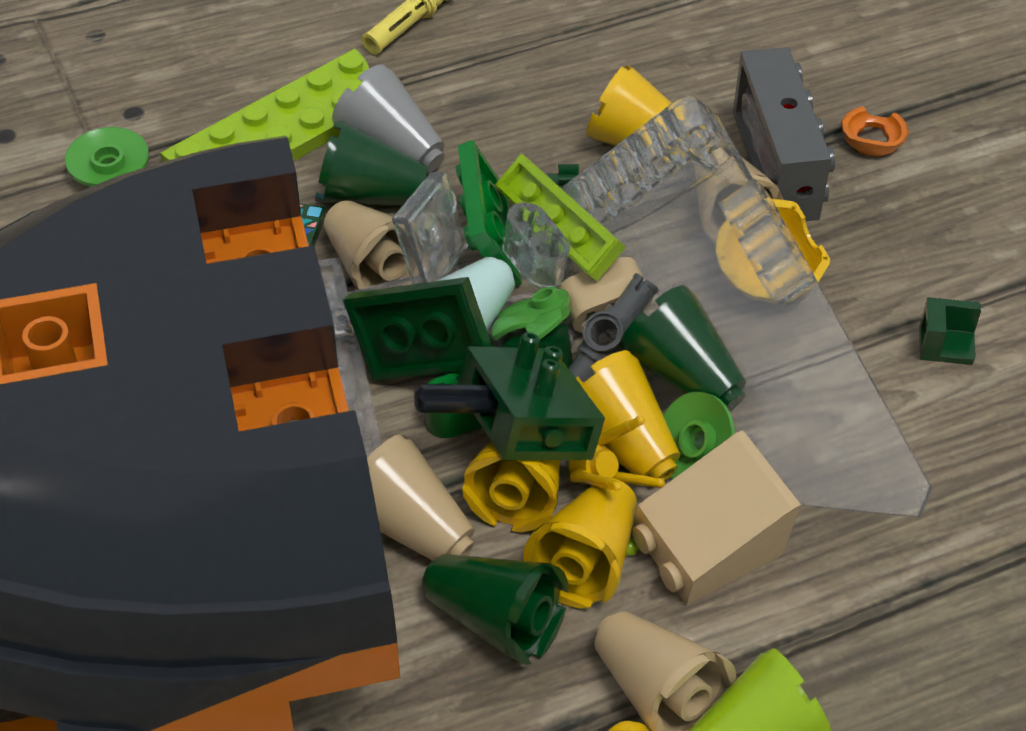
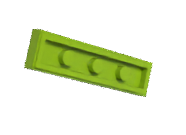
[494,153,626,281]

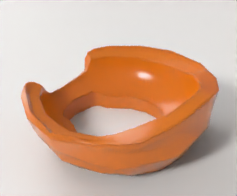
[841,106,909,157]

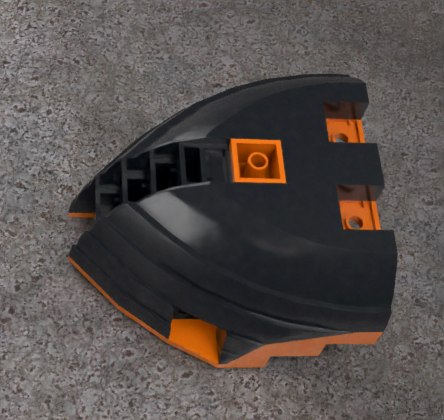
[0,136,400,731]

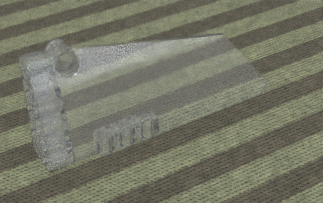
[529,97,932,517]

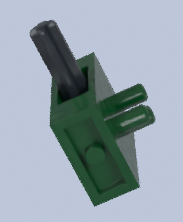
[414,332,605,460]

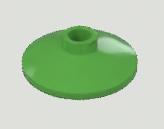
[65,127,149,187]
[663,392,735,480]

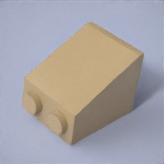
[632,430,801,606]

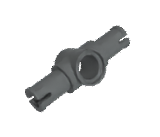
[568,273,659,383]

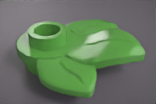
[492,287,571,341]

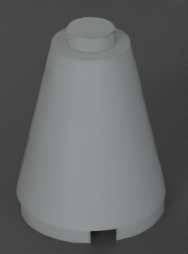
[332,64,445,173]

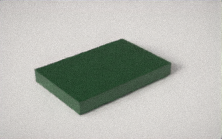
[343,277,492,381]

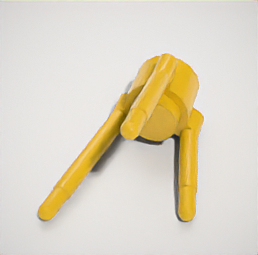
[569,416,665,491]

